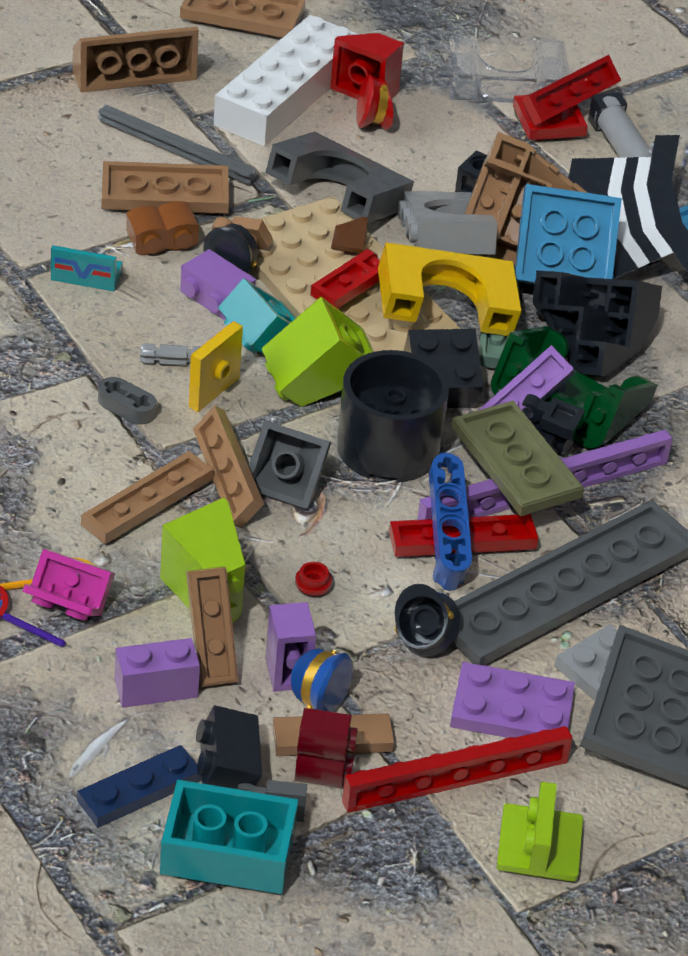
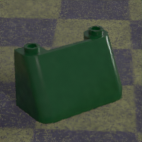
[491,326,658,448]

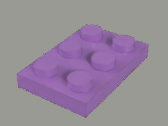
[450,662,575,738]

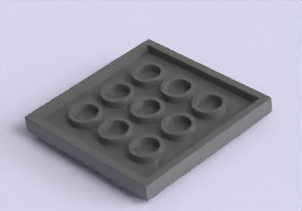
[580,625,688,788]

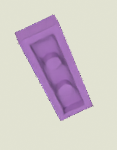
[479,345,576,410]

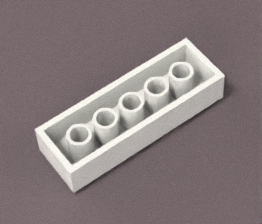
[214,15,357,146]

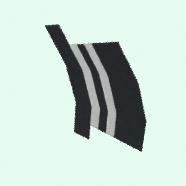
[568,135,688,279]

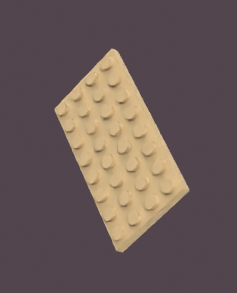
[250,196,460,352]

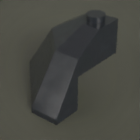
[532,270,662,376]

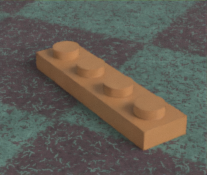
[193,405,264,528]
[81,451,213,544]

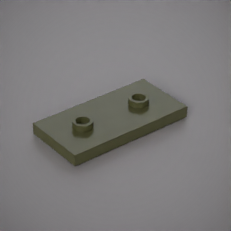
[451,400,584,517]

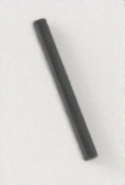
[98,105,257,185]

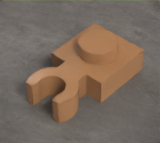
[212,216,273,249]

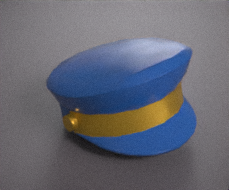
[291,649,354,712]

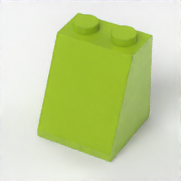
[262,297,374,407]
[160,497,245,623]

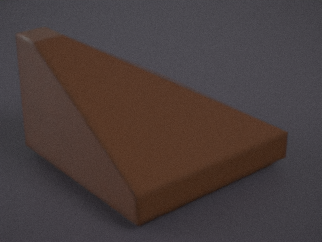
[331,217,368,253]

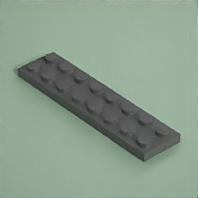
[453,500,688,665]

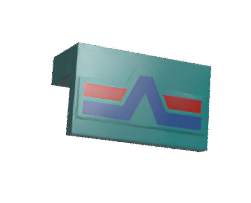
[51,245,123,292]

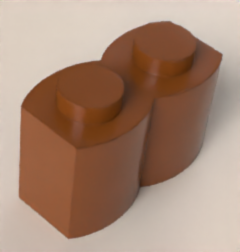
[126,201,199,255]

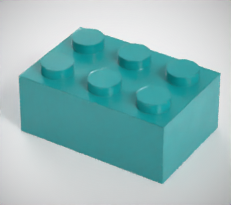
[160,779,298,894]

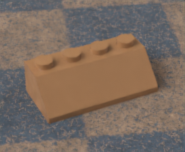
[73,27,199,92]

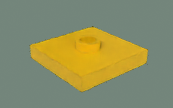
[188,321,243,412]

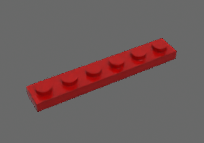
[342,726,572,813]

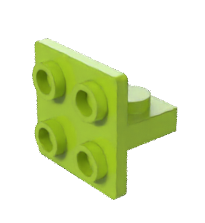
[496,781,583,882]

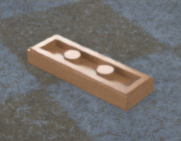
[186,566,239,687]
[272,713,394,756]

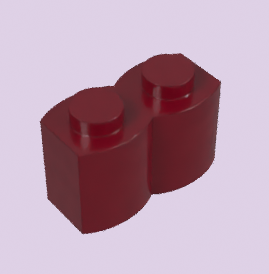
[294,708,358,789]

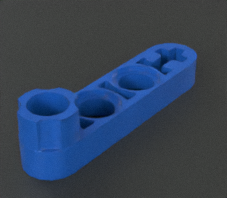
[429,453,472,591]

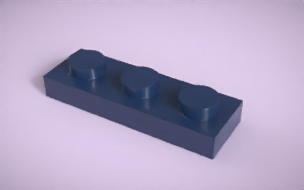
[77,745,202,828]

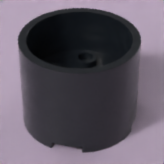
[337,350,449,483]

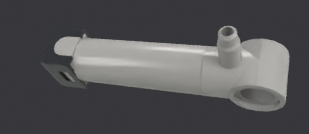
[588,92,676,192]

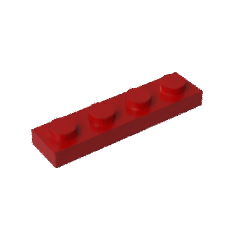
[522,54,622,126]
[389,514,538,557]

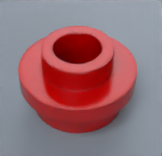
[295,562,332,596]

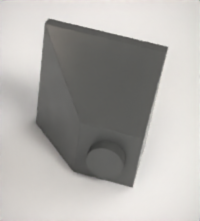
[249,420,331,510]

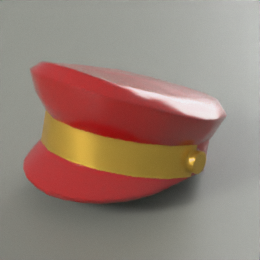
[356,75,394,130]

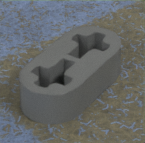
[98,377,157,425]

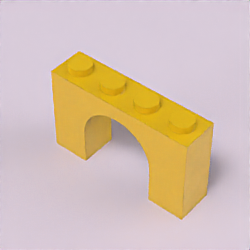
[378,242,521,336]

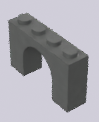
[265,131,414,223]

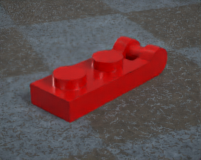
[310,249,380,309]

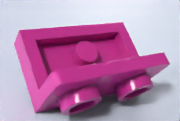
[22,549,115,621]

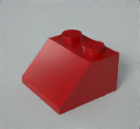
[330,33,404,99]

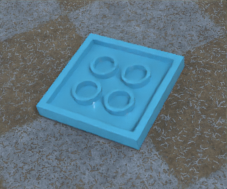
[514,184,622,285]

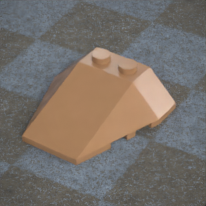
[464,132,587,266]

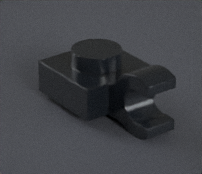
[522,394,586,441]

